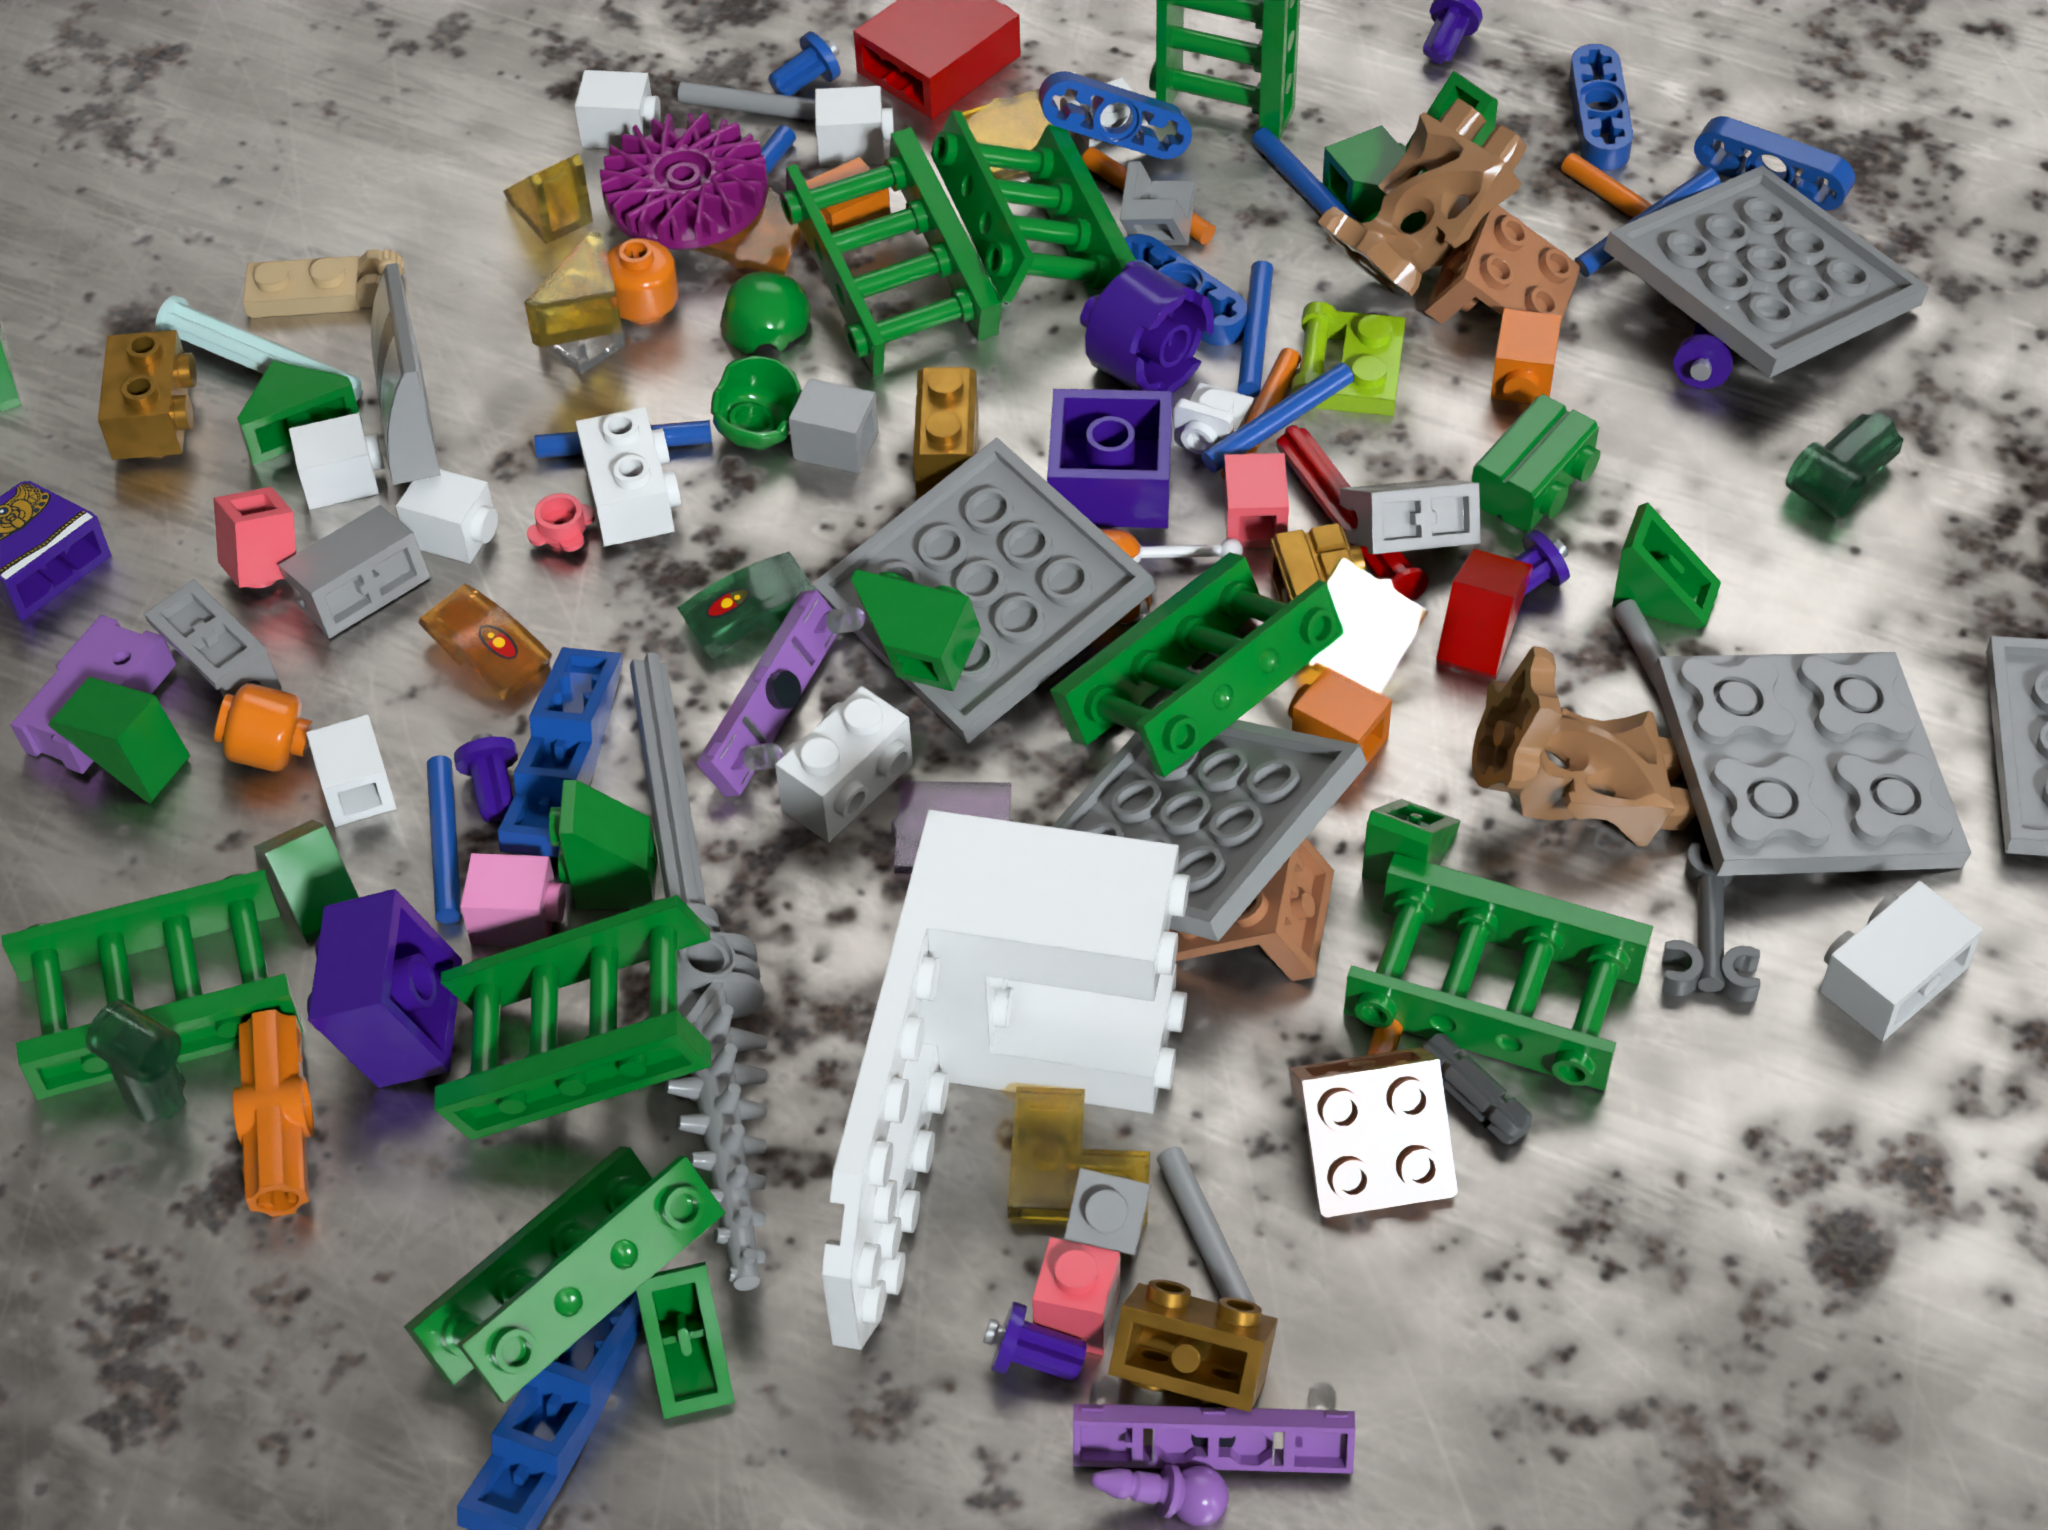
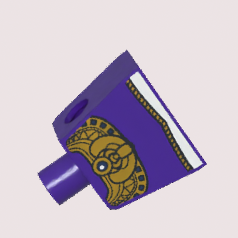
[0,481,112,622]

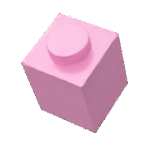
[460,853,566,946]

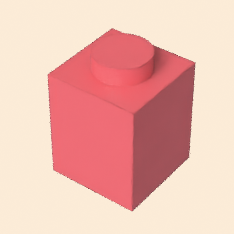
[1223,453,1289,548]
[213,487,296,588]
[1032,1237,1120,1356]

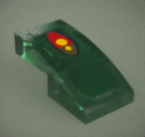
[677,552,816,659]

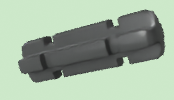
[1421,1033,1532,1145]

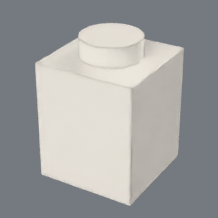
[575,70,661,149]
[815,86,894,167]
[289,413,385,510]
[396,469,498,564]
[306,715,397,827]

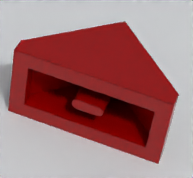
[1436,549,1533,680]

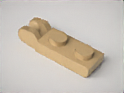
[243,249,404,318]

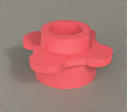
[527,493,595,552]

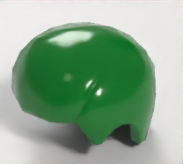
[720,271,812,354]
[710,355,802,450]

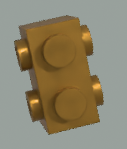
[98,330,197,460]
[1108,1279,1278,1412]

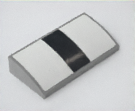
[371,263,441,485]

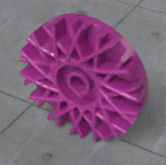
[600,112,768,250]

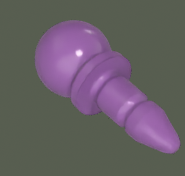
[1091,1464,1229,1526]

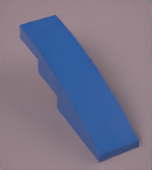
[498,647,623,858]
[457,1291,643,1530]

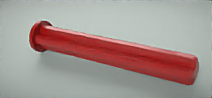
[1276,425,1428,608]

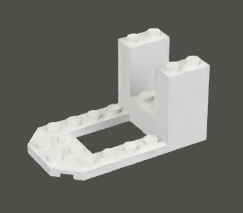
[822,810,1190,1350]

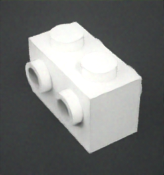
[575,407,681,547]
[775,686,913,843]

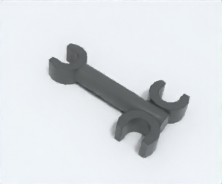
[1662,843,1760,1003]

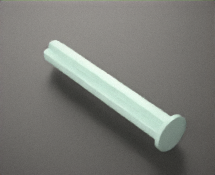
[156,295,363,402]

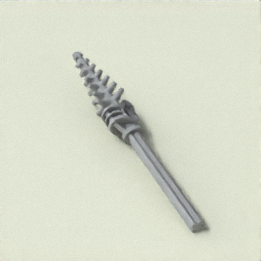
[630,653,768,1291]

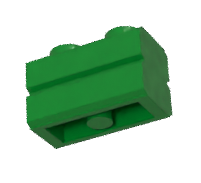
[1471,394,1601,533]

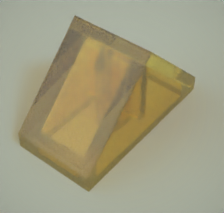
[503,154,593,244]
[524,230,623,348]

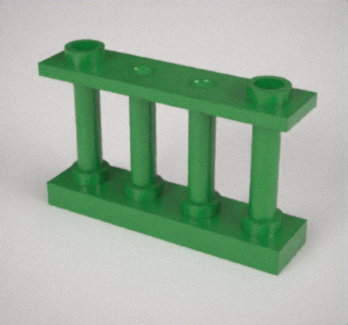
[1149,0,1300,140]
[930,110,1136,303]
[780,127,1002,377]
[1050,552,1346,778]
[1343,853,1654,1091]
[1,869,303,1100]
[434,895,711,1141]
[403,1146,726,1403]

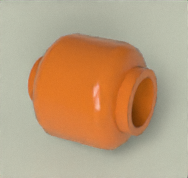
[602,238,679,324]
[214,684,313,772]

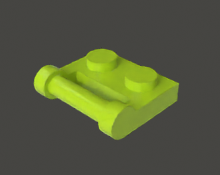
[1290,301,1406,416]

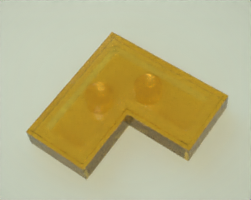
[1007,1086,1150,1224]

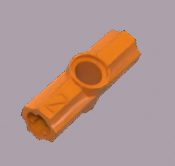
[232,1009,314,1217]

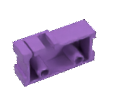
[10,615,176,774]

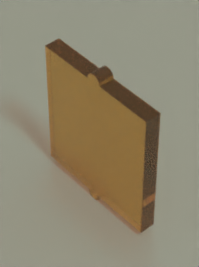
[695,186,801,275]

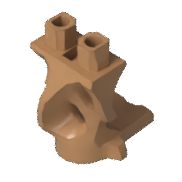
[1318,98,1527,297]
[1472,646,1696,846]

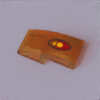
[418,583,553,700]

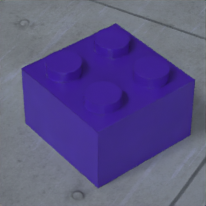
[1047,389,1172,528]
[307,888,462,1088]

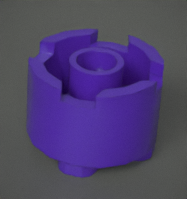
[1080,260,1214,394]

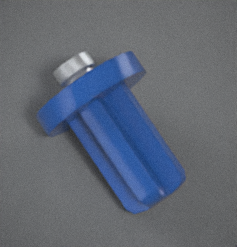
[768,31,841,96]

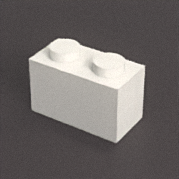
[1820,880,1983,1042]

